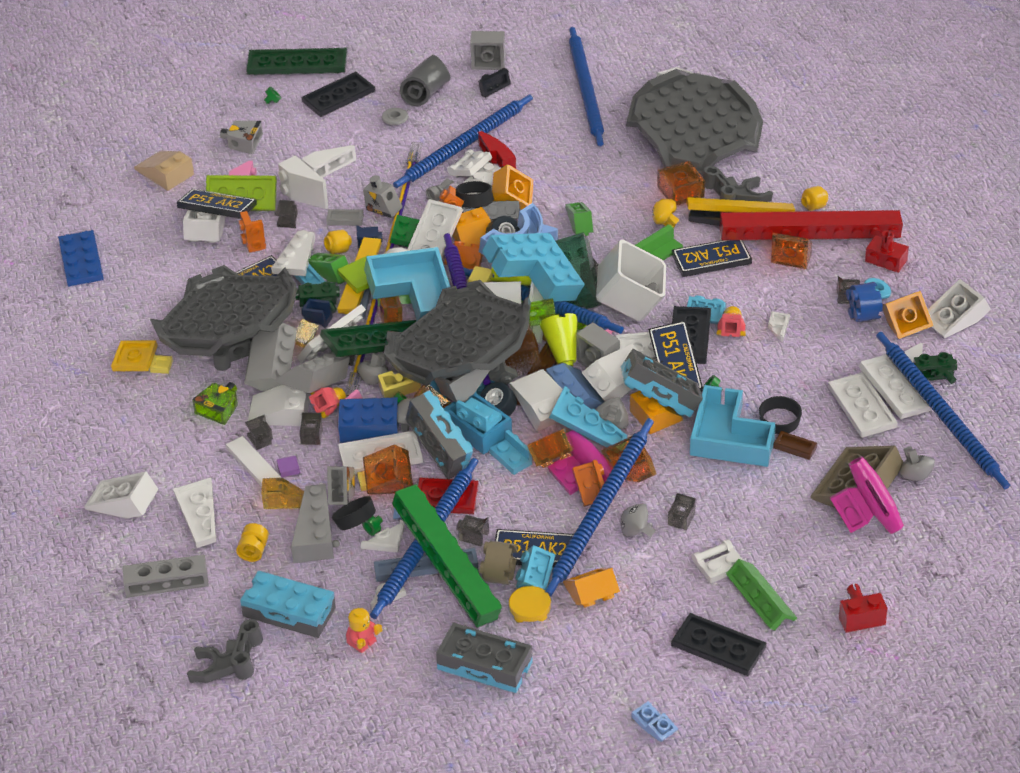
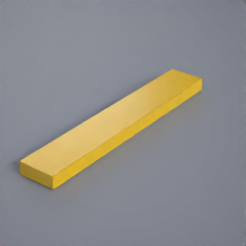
[686,197,795,212]
[337,237,381,314]

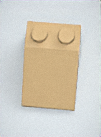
[134,151,194,191]

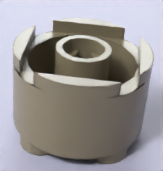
[479,541,517,585]

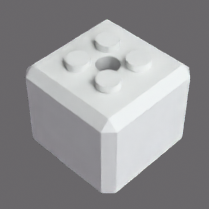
[596,240,666,321]

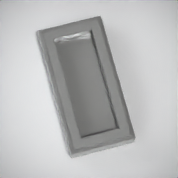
[326,209,364,226]

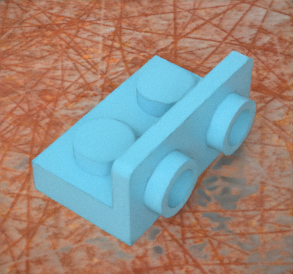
[687,295,727,324]
[456,397,502,432]
[490,430,533,475]
[516,545,556,590]

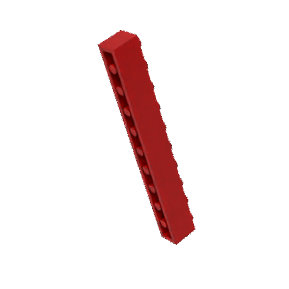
[719,210,903,240]

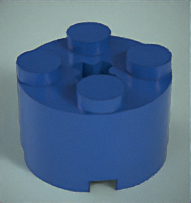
[846,282,883,322]

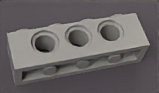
[122,554,209,598]

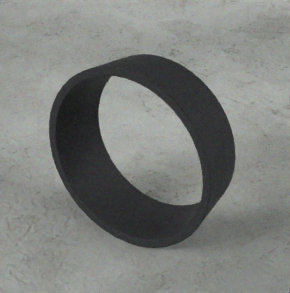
[456,181,494,207]
[759,396,802,434]
[332,496,376,530]

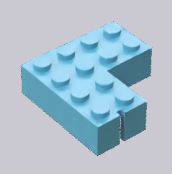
[482,233,585,302]
[364,247,450,321]
[690,385,775,467]

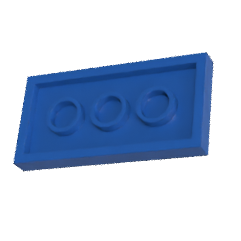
[58,230,104,287]

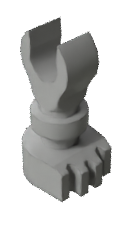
[426,179,454,201]

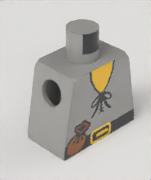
[220,121,263,154]
[363,175,403,218]
[327,466,355,505]

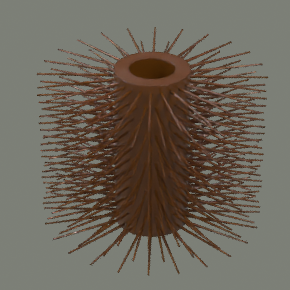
[505,323,543,376]

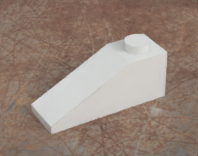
[301,145,356,178]

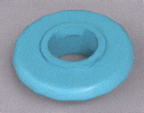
[864,278,891,299]

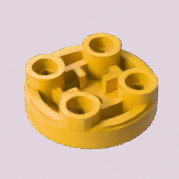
[509,586,551,623]

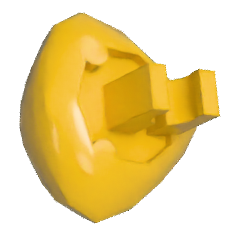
[652,199,679,227]

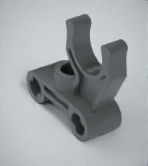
[702,166,773,202]
[213,337,252,371]
[187,619,263,683]

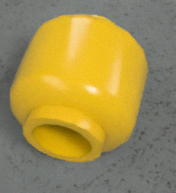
[801,186,828,211]
[324,230,352,254]

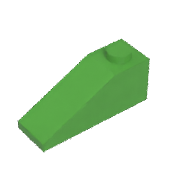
[565,202,593,236]
[308,253,348,284]

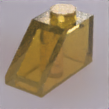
[295,319,319,348]
[261,478,304,509]

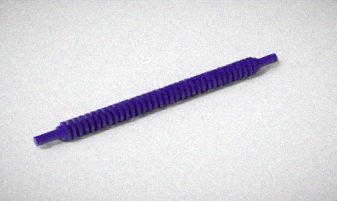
[443,233,491,385]

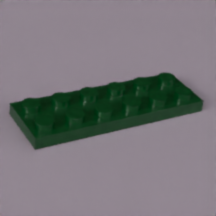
[246,48,347,75]
[320,320,417,357]

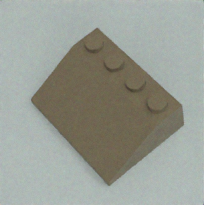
[810,445,904,508]

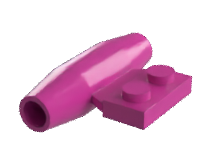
[548,430,613,495]
[830,456,904,534]

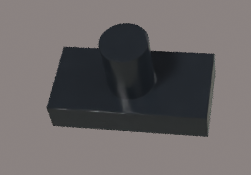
[478,68,511,97]

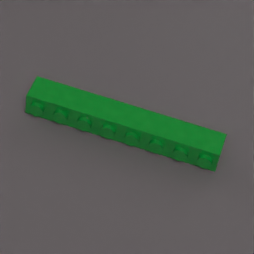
[392,484,502,627]

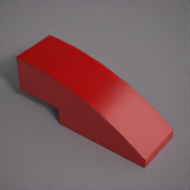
[478,131,516,169]

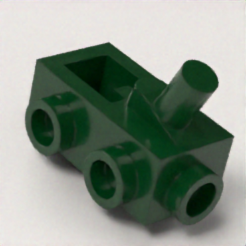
[295,281,340,313]
[913,352,957,384]

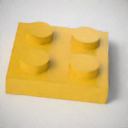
[111,340,158,372]

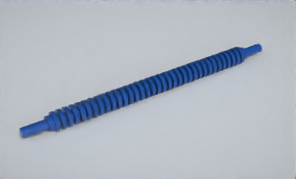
[569,27,604,146]
[393,94,533,188]
[463,267,624,334]
[876,332,1011,490]
[545,418,654,597]
[370,458,478,619]

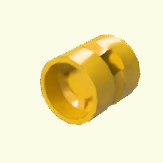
[236,523,269,562]

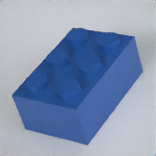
[338,397,399,443]

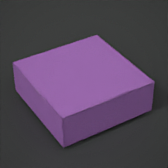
[276,455,300,477]

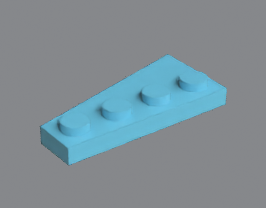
[549,386,628,454]

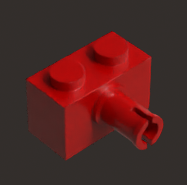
[865,230,909,273]
[839,584,888,633]

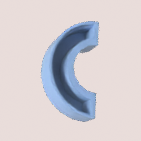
[479,203,543,260]

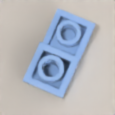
[631,701,678,742]

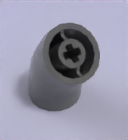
[399,55,451,106]

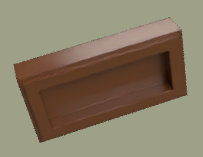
[773,431,817,460]

